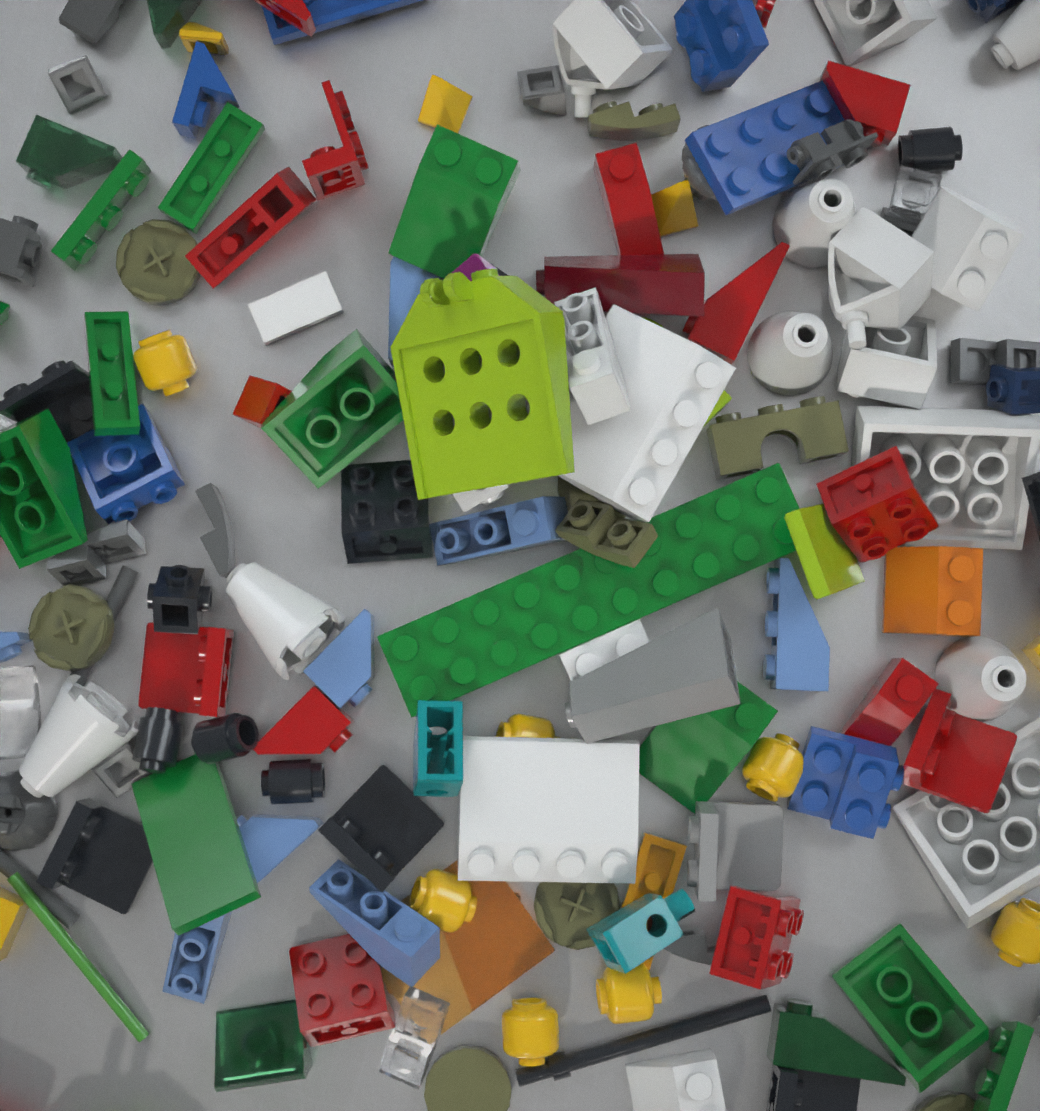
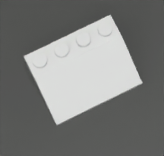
[557,304,736,522]
[852,406,1040,550]
[893,718,1040,929]
[457,736,640,884]

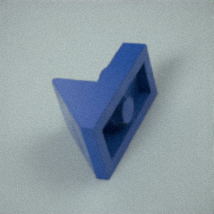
[172,41,240,139]

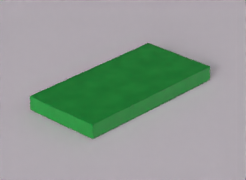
[131,754,261,936]

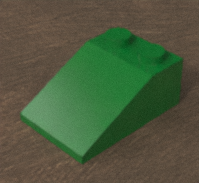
[388,125,521,279]
[261,329,403,489]
[0,409,88,569]
[639,681,778,814]
[832,923,989,1093]

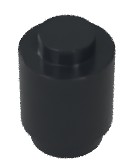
[898,127,963,173]
[132,707,184,774]
[191,713,259,764]
[261,759,325,805]

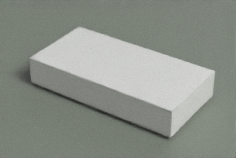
[248,271,344,346]

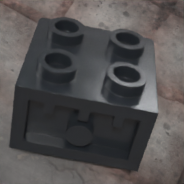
[0,360,94,443]
[341,460,433,564]
[318,765,444,892]
[36,798,153,914]
[766,1065,861,1111]

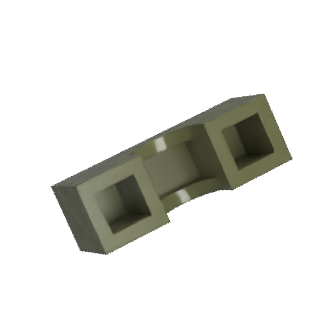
[706,396,849,480]

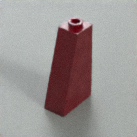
[536,254,705,316]

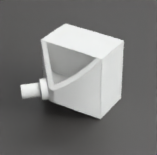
[552,0,673,117]
[828,206,934,349]

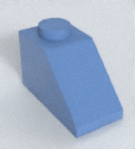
[303,609,375,708]
[237,814,324,884]

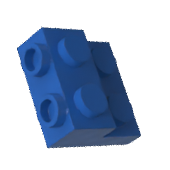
[673,0,769,92]
[67,404,185,525]
[787,726,904,839]

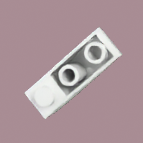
[554,287,630,425]

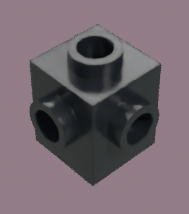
[147,565,213,634]

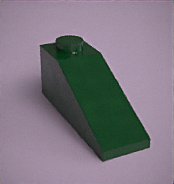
[767,999,906,1086]

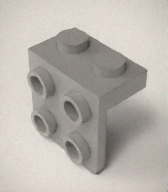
[687,801,784,902]

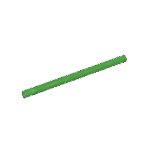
[7,871,149,1042]

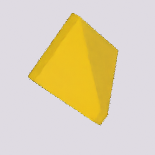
[179,22,229,55]
[418,74,472,134]
[651,180,698,237]

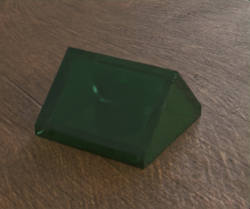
[214,1000,313,1092]

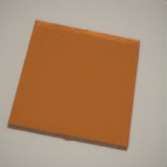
[381,860,555,1044]

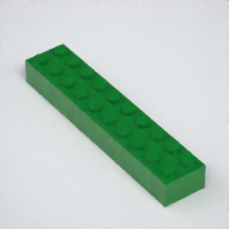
[377,463,800,718]

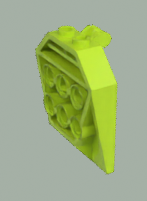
[390,269,575,500]

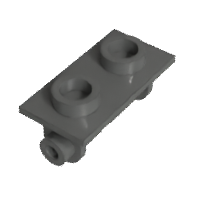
[787,119,879,185]

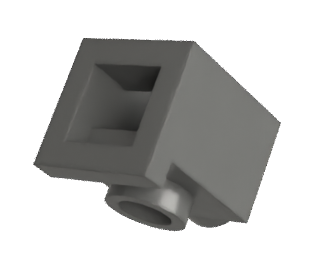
[0,215,42,287]

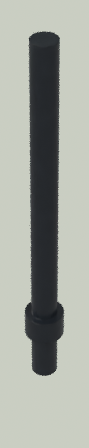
[515,995,771,1087]

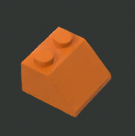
[882,546,983,637]

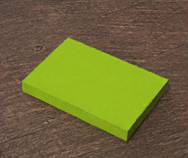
[784,503,865,600]

